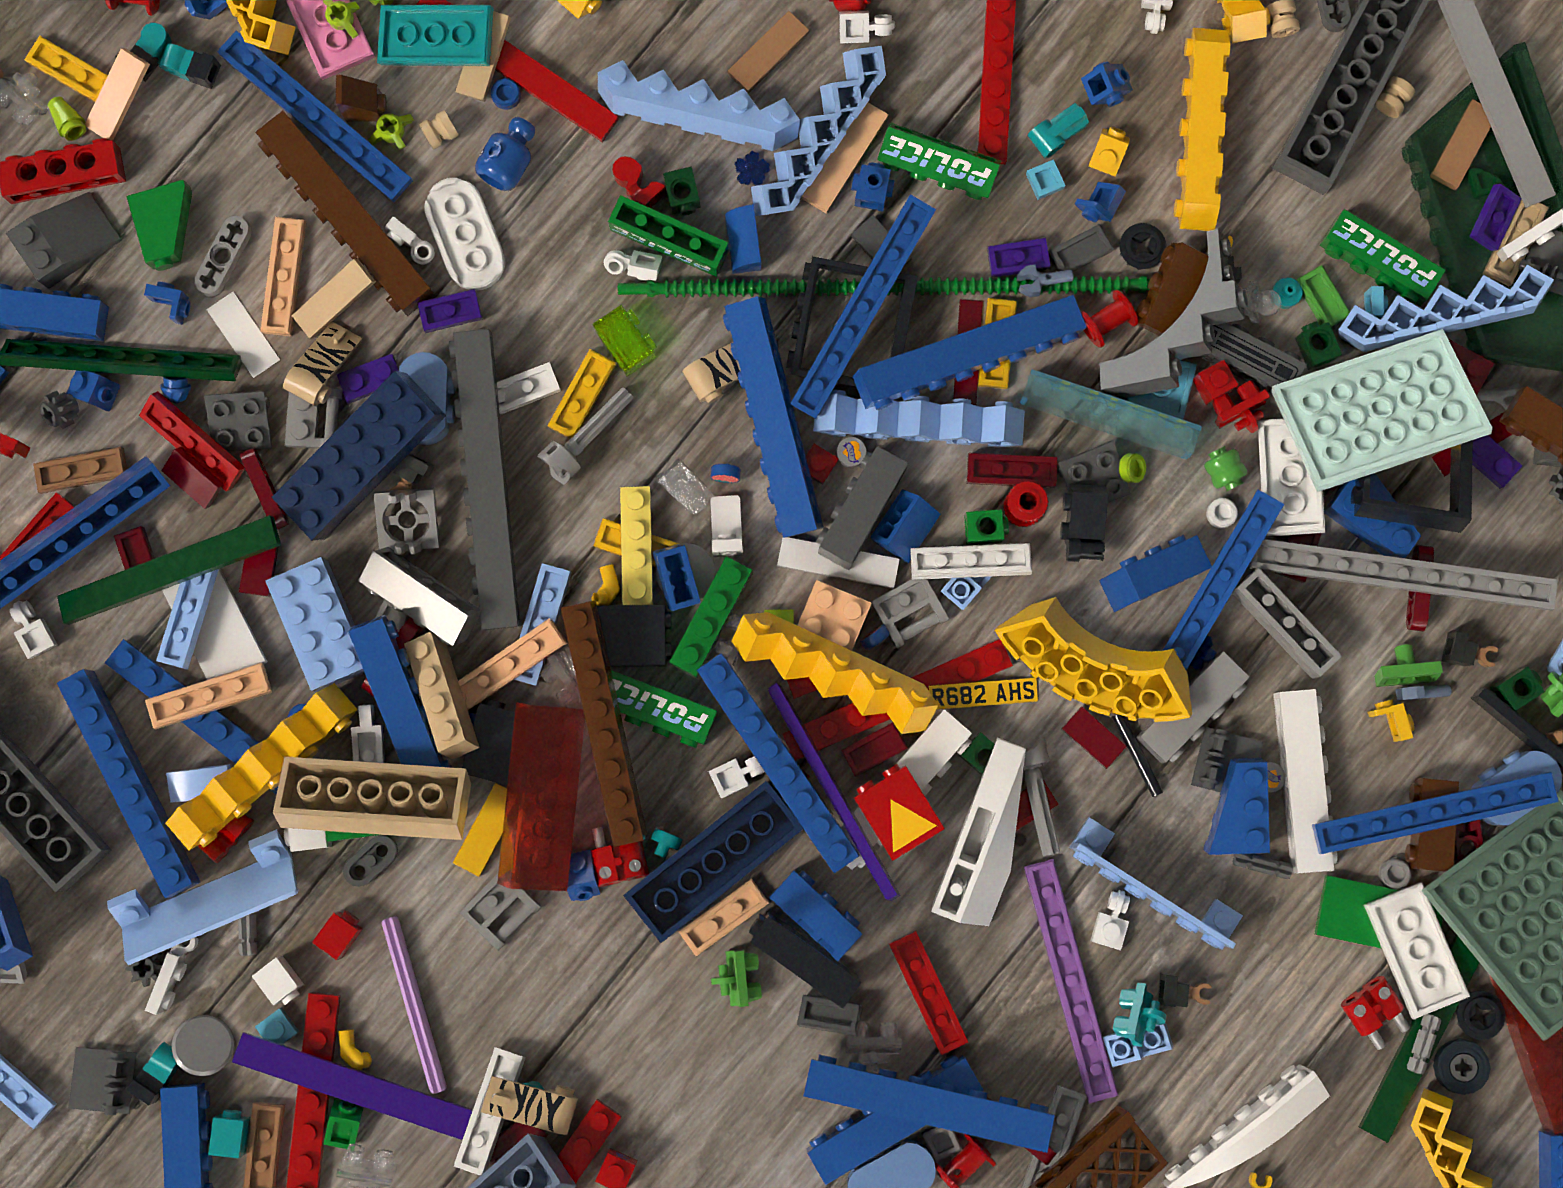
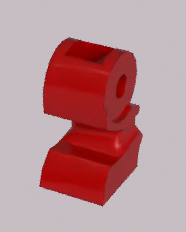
[612,156,667,208]
[198,814,254,864]

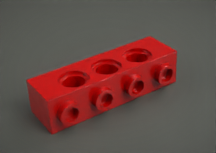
[0,138,126,204]

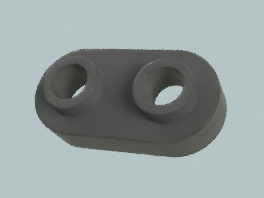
[343,836,398,887]

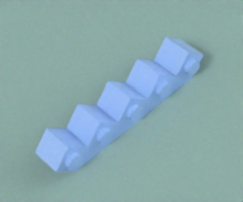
[751,46,886,216]
[597,60,800,151]
[1338,265,1554,352]
[813,390,1025,447]

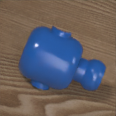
[475,117,535,191]

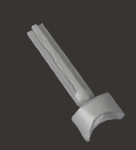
[537,387,634,485]
[1023,739,1060,856]

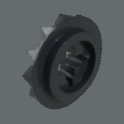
[1119,223,1166,270]
[1455,991,1505,1040]

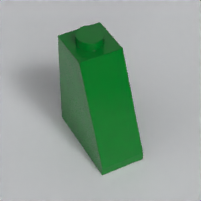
[126,180,192,271]

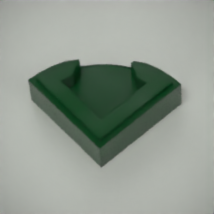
[1466,168,1504,199]

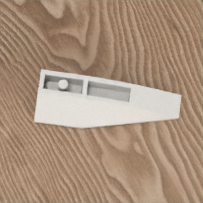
[931,737,1026,926]
[1162,1064,1330,1188]

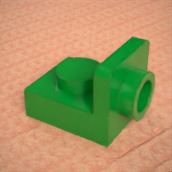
[323,1098,364,1151]

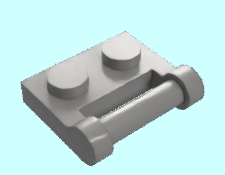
[285,388,343,449]
[871,579,949,649]
[459,869,541,951]

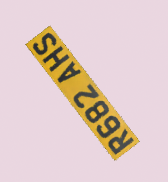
[929,678,1038,709]

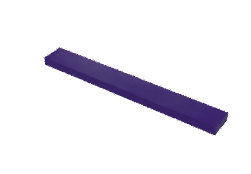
[768,683,901,901]
[232,1032,473,1140]

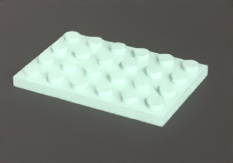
[1272,329,1492,492]

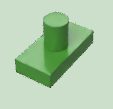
[1374,644,1443,687]

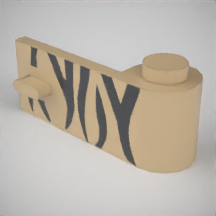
[283,322,362,406]
[682,342,741,404]
[481,1075,578,1135]

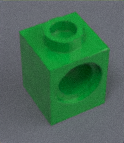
[964,509,1009,545]

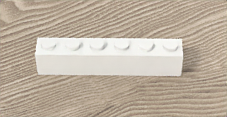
[1273,689,1337,873]
[841,709,972,870]

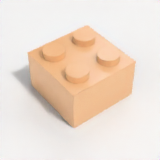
[797,580,872,651]

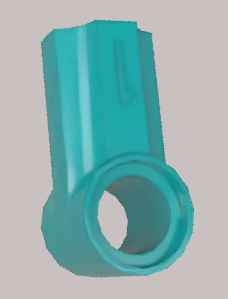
[1027,103,1090,159]

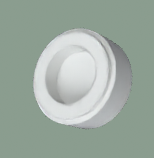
[1206,498,1238,528]

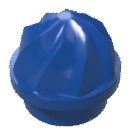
[160,377,191,404]

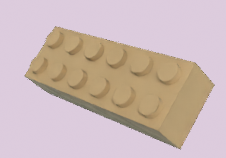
[273,757,471,840]

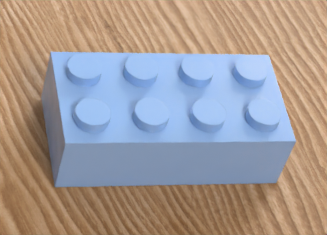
[265,557,364,692]

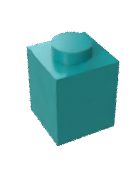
[208,1110,250,1158]

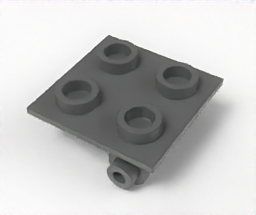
[1518,230,1563,296]
[204,391,272,451]
[1057,441,1131,503]
[1191,727,1263,792]
[68,1047,137,1115]

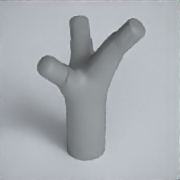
[1477,382,1520,409]

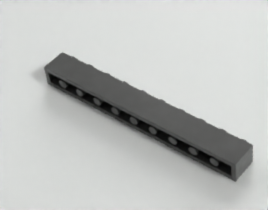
[449,329,521,630]

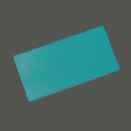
[377,5,494,66]

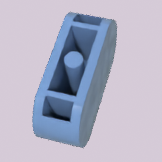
[399,352,456,445]
[1471,750,1562,825]
[847,1138,936,1188]

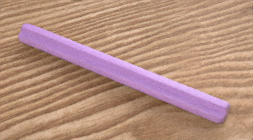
[382,916,447,1094]

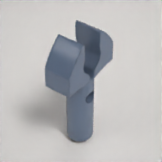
[1017,265,1074,297]
[1396,685,1452,701]

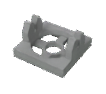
[373,488,440,555]

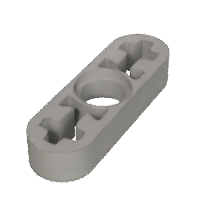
[195,216,252,297]

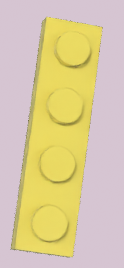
[620,486,653,605]

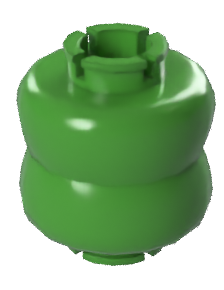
[1204,446,1248,492]

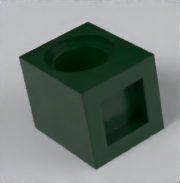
[663,166,701,216]
[1295,321,1342,371]
[1489,666,1545,711]
[959,732,995,775]

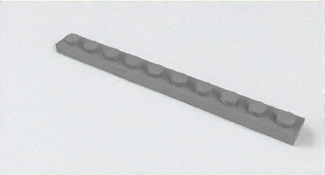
[1249,539,1558,611]

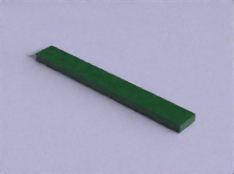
[0,339,242,382]
[57,515,281,625]
[1358,934,1480,1143]

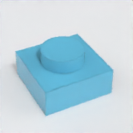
[1026,159,1066,200]
[1364,286,1388,319]
[255,1007,299,1045]

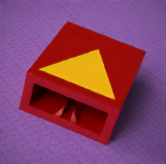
[854,764,945,861]

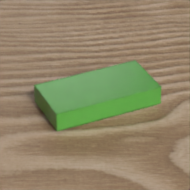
[1296,265,1350,327]

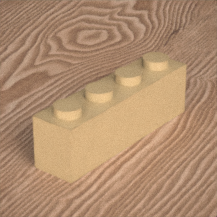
[404,632,480,759]

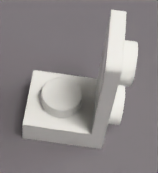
[710,495,743,556]

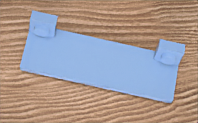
[1069,817,1243,950]
[107,829,298,965]

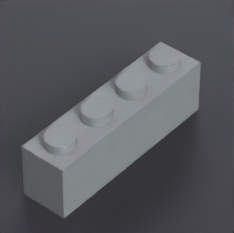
[1232,568,1342,679]
[1136,652,1249,763]

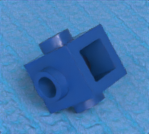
[1081,61,1133,107]
[851,162,895,211]

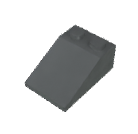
[6,192,122,289]

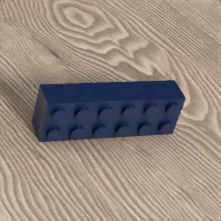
[272,371,446,541]
[623,781,803,943]

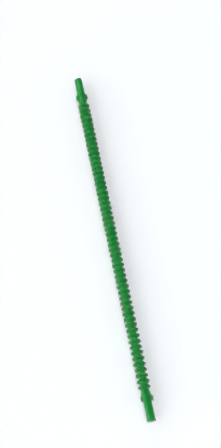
[618,276,1150,298]

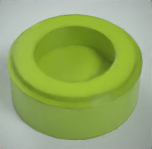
[1119,453,1146,483]

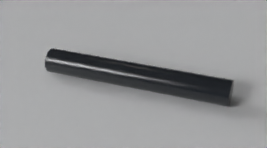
[1112,714,1163,797]

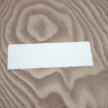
[206,292,280,378]

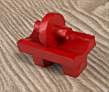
[1212,380,1270,433]

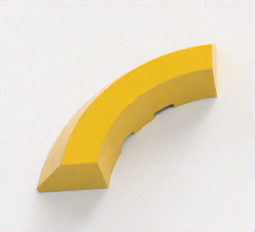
[994,597,1192,722]

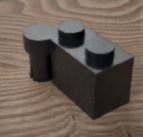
[1060,484,1109,562]

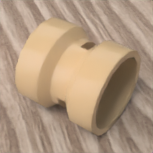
[1267,0,1300,38]
[1375,76,1415,118]
[419,110,459,150]

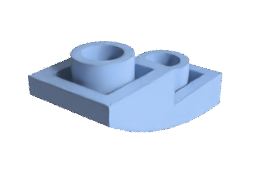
[940,576,992,610]
[166,764,231,803]
[1103,1023,1174,1067]

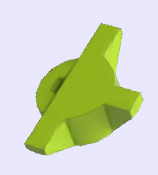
[323,0,360,39]
[368,114,415,150]

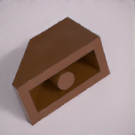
[336,75,387,122]

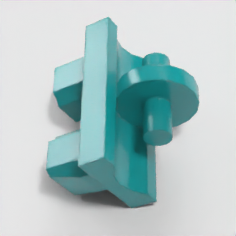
[1113,983,1167,1047]

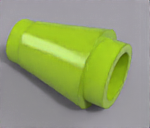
[48,96,86,141]

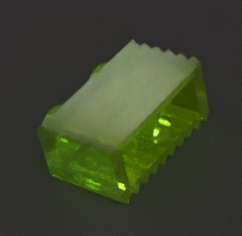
[592,305,657,377]

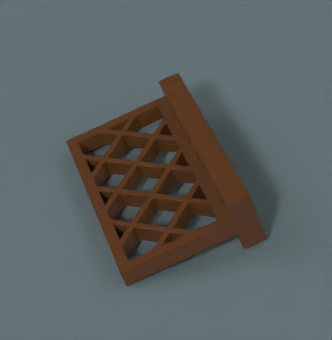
[1029,1105,1168,1188]

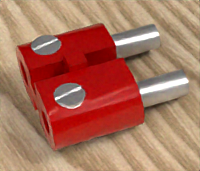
[591,827,649,887]
[1341,976,1410,1050]

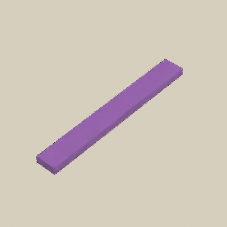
[1024,859,1119,1103]

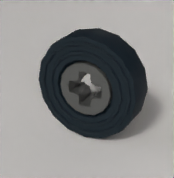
[1433,1039,1491,1095]

